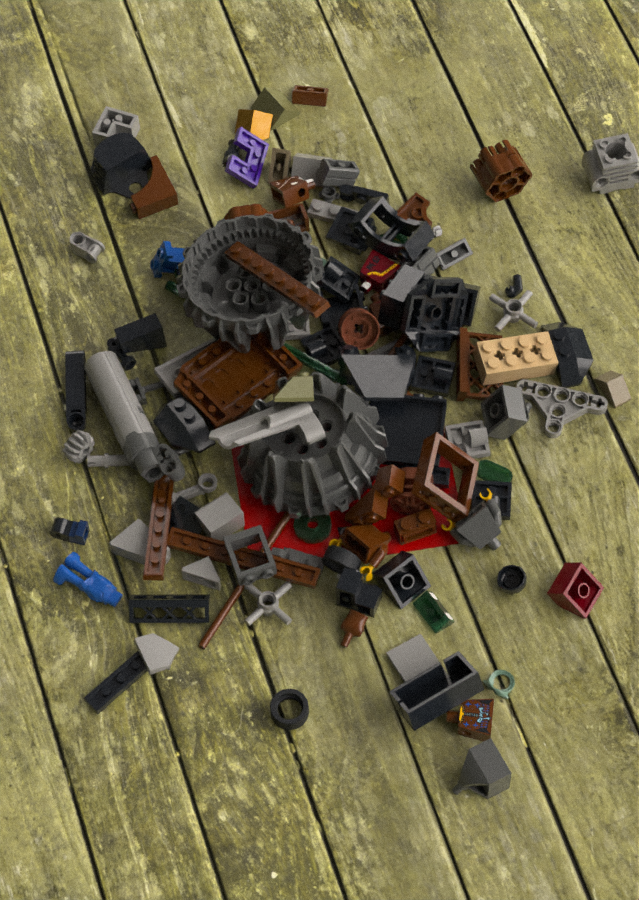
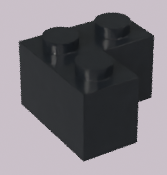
[336,568,382,618]

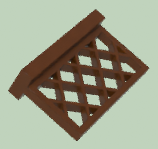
[456,327,503,402]

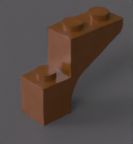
[344,464,406,526]

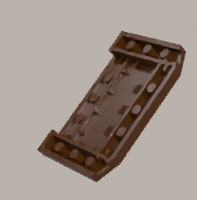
[173,332,303,429]

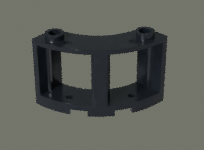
[348,196,435,262]

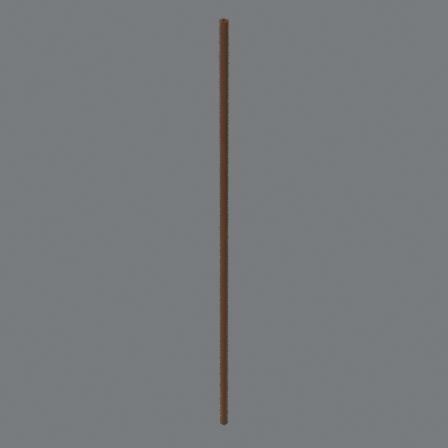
[198,333,407,650]

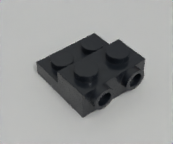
[326,207,377,255]

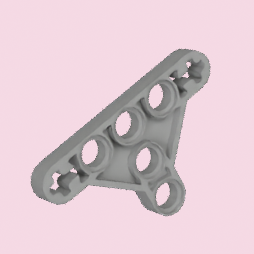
[516,379,608,438]

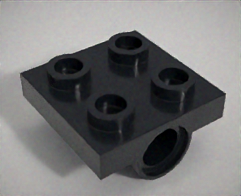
[316,256,360,304]
[300,325,346,371]
[411,355,456,398]
[471,480,512,520]

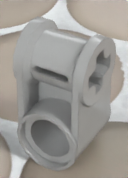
[70,232,105,263]

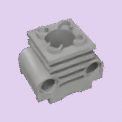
[582,133,639,194]

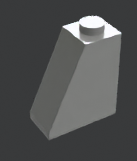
[109,518,171,565]

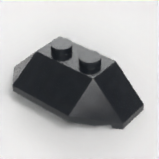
[541,322,594,388]
[153,395,216,453]

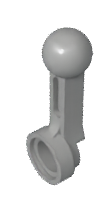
[172,473,217,507]

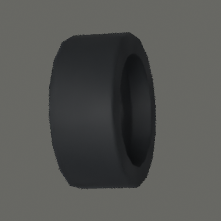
[322,545,362,575]
[270,689,309,730]

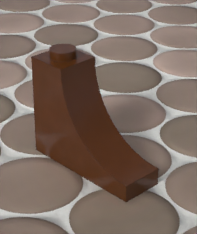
[129,155,178,219]

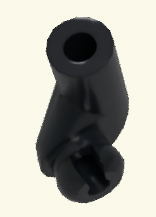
[505,274,523,298]

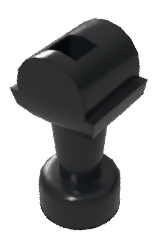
[107,338,136,371]

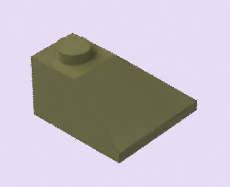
[273,372,314,402]

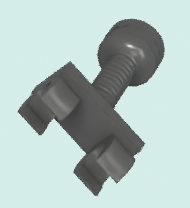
[129,377,165,405]

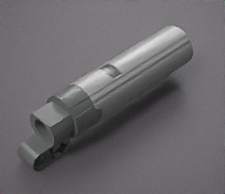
[84,351,185,482]

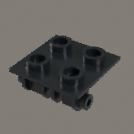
[169,495,203,535]

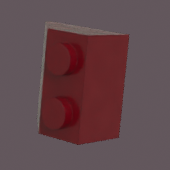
[547,562,604,619]

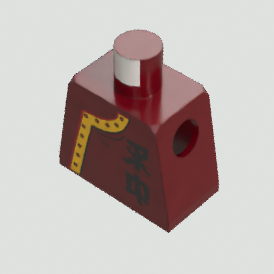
[359,250,401,294]

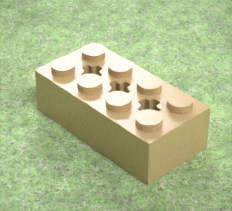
[473,331,558,386]

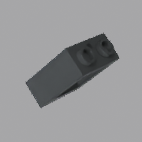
[223,525,277,586]

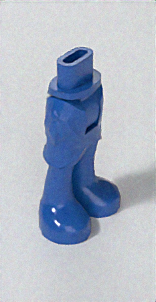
[53,552,123,607]

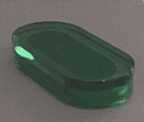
[477,460,513,482]

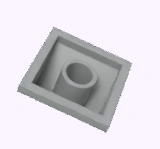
[291,153,332,188]
[194,492,245,541]

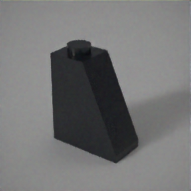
[113,313,167,354]

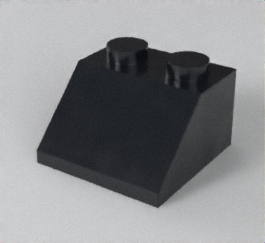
[372,551,431,609]

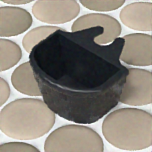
[90,133,151,199]

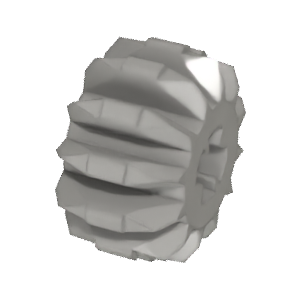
[63,430,95,464]

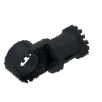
[222,139,242,169]

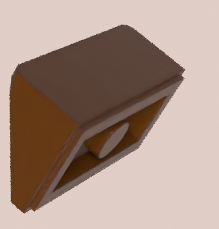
[292,85,329,107]

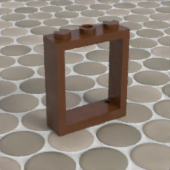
[411,432,479,523]

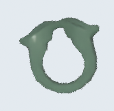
[483,670,515,699]

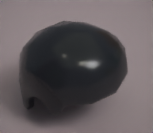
[497,565,527,595]

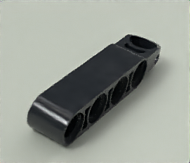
[65,350,87,433]

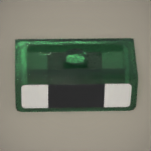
[413,591,455,634]

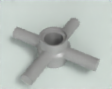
[489,290,538,332]
[244,581,292,626]

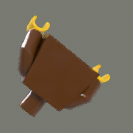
[329,524,391,582]

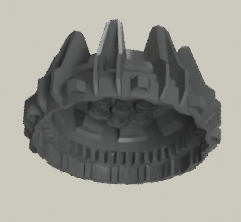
[176,213,325,354]
[237,372,388,519]

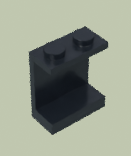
[319,284,368,330]

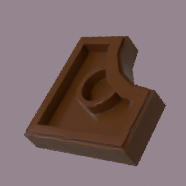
[397,193,432,227]

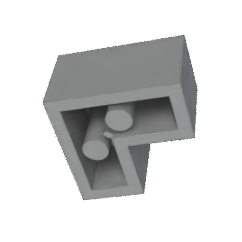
[92,106,140,146]

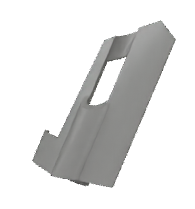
[209,402,326,449]

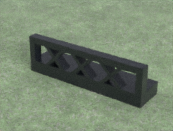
[129,594,210,623]

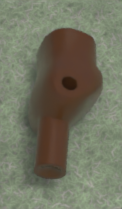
[340,609,369,648]

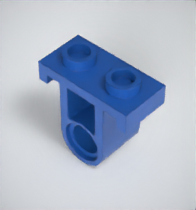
[150,241,185,278]

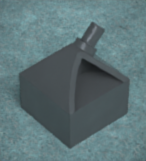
[480,385,532,440]
[452,738,512,799]

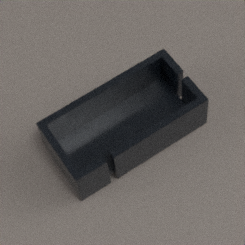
[389,651,484,731]

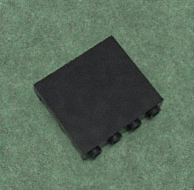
[370,394,447,468]

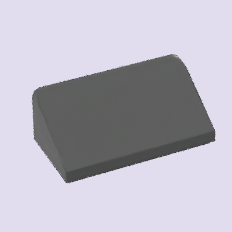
[436,238,473,270]

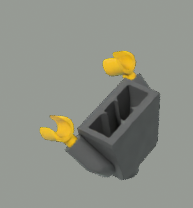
[441,488,502,551]

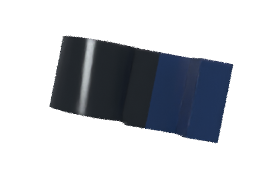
[50,517,90,545]

